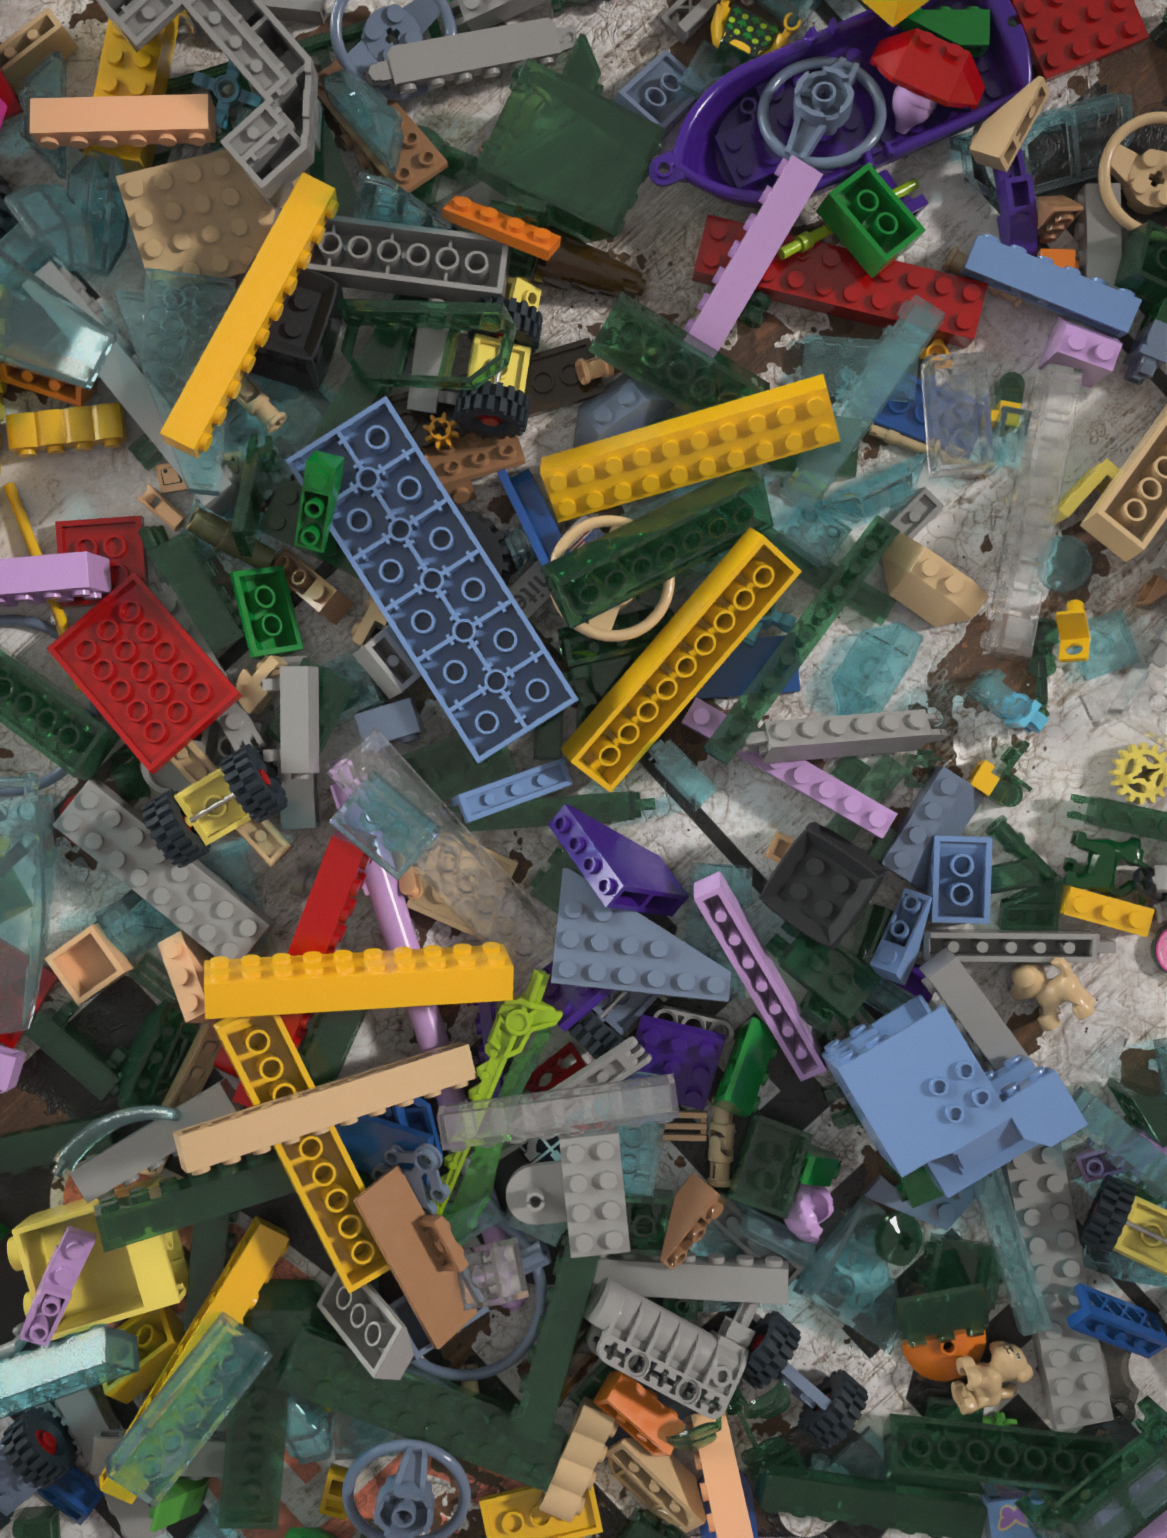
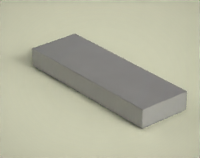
[863,486,944,567]

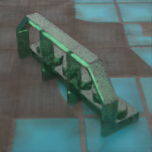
[336,299,517,390]

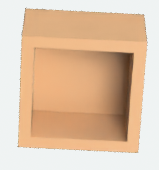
[44,922,135,1006]

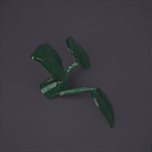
[666,1380,791,1466]

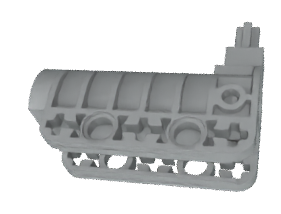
[582,1277,759,1419]

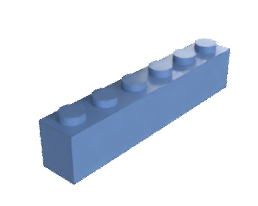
[960,234,1142,338]

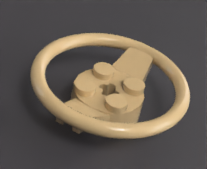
[1098,111,1167,240]
[547,515,675,642]

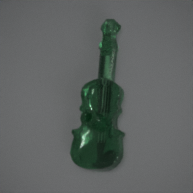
[1023,618,1060,718]

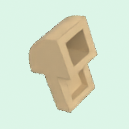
[236,655,289,715]

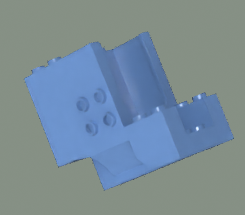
[820,995,1088,1198]

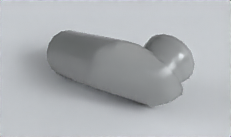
[0,1322,27,1361]

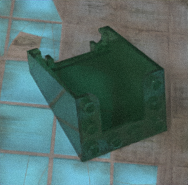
[466,58,666,244]

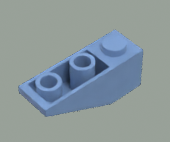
[870,888,932,986]

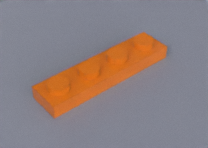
[442,195,561,261]

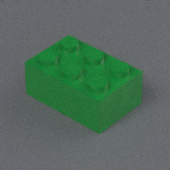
[816,162,926,278]

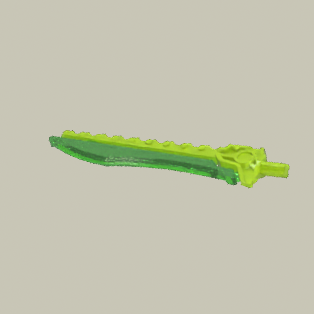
[431,969,563,1245]

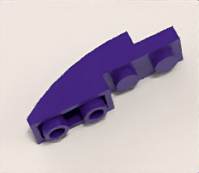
[992,149,1038,257]

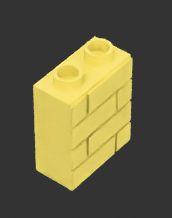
[7,1176,193,1341]

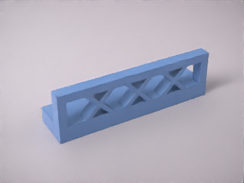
[451,757,573,824]

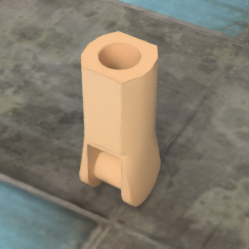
[137,484,188,532]
[393,846,423,900]

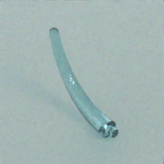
[51,1105,182,1178]

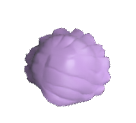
[783,1183,834,1244]

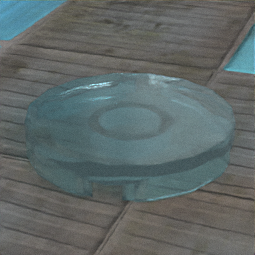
[1033,535,1093,593]

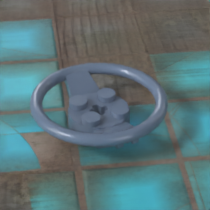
[330,0,457,101]
[757,57,887,170]
[342,1439,471,1538]

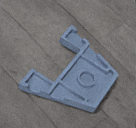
[863,1174,984,1231]

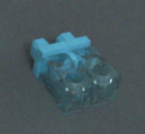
[966,668,1049,733]

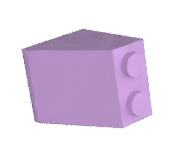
[1037,314,1123,388]

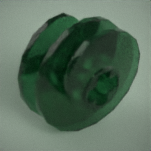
[874,1211,922,1266]

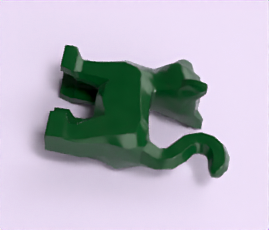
[1062,830,1148,904]

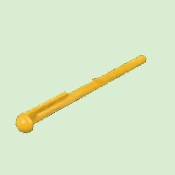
[3,482,82,692]

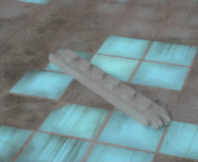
[148,577,266,751]
[467,1036,652,1168]

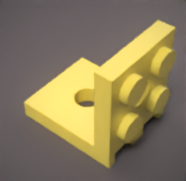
[1043,458,1120,526]

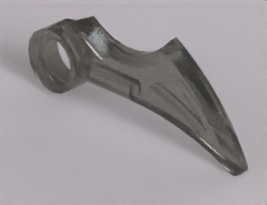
[1099,1340,1140,1427]

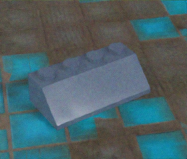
[876,766,985,892]

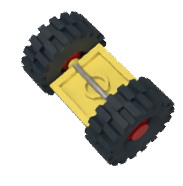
[454,296,543,439]
[142,744,288,868]
[1079,1174,1167,1276]

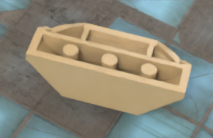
[880,531,989,627]
[606,1438,706,1533]

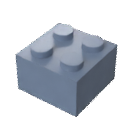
[354,698,426,753]

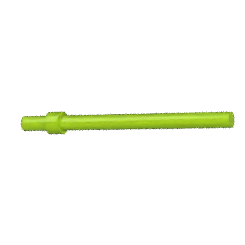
[778,178,919,260]

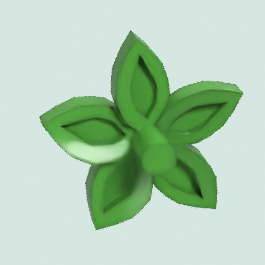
[982,1411,1017,1434]

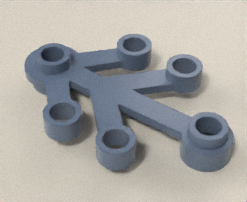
[372,1143,450,1215]

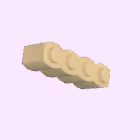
[539,1396,618,1523]

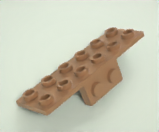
[317,60,448,197]
[420,432,526,505]
[354,1166,477,1349]

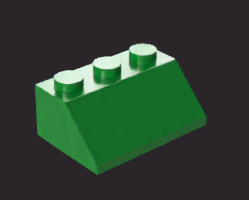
[230,565,304,660]
[713,1017,779,1118]

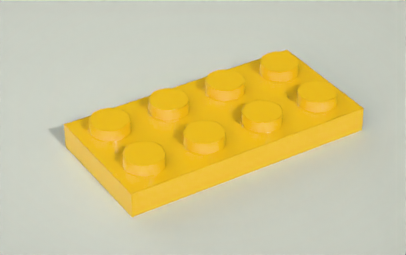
[479,1481,603,1538]

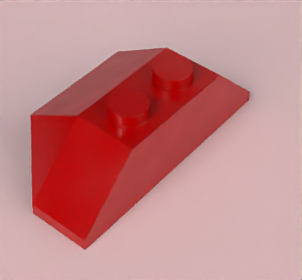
[869,28,985,110]

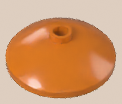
[900,1295,986,1382]

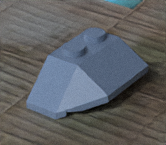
[573,372,681,448]

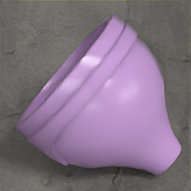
[892,85,937,134]

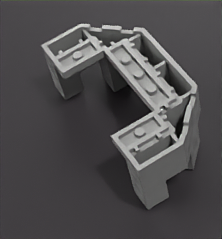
[96,0,322,210]

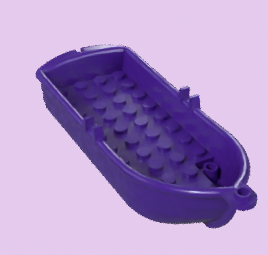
[649,0,1032,209]

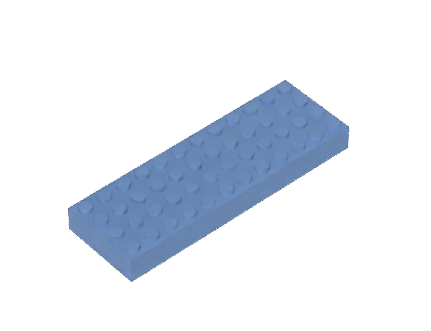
[285,396,579,763]

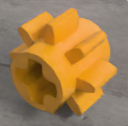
[423,412,459,450]

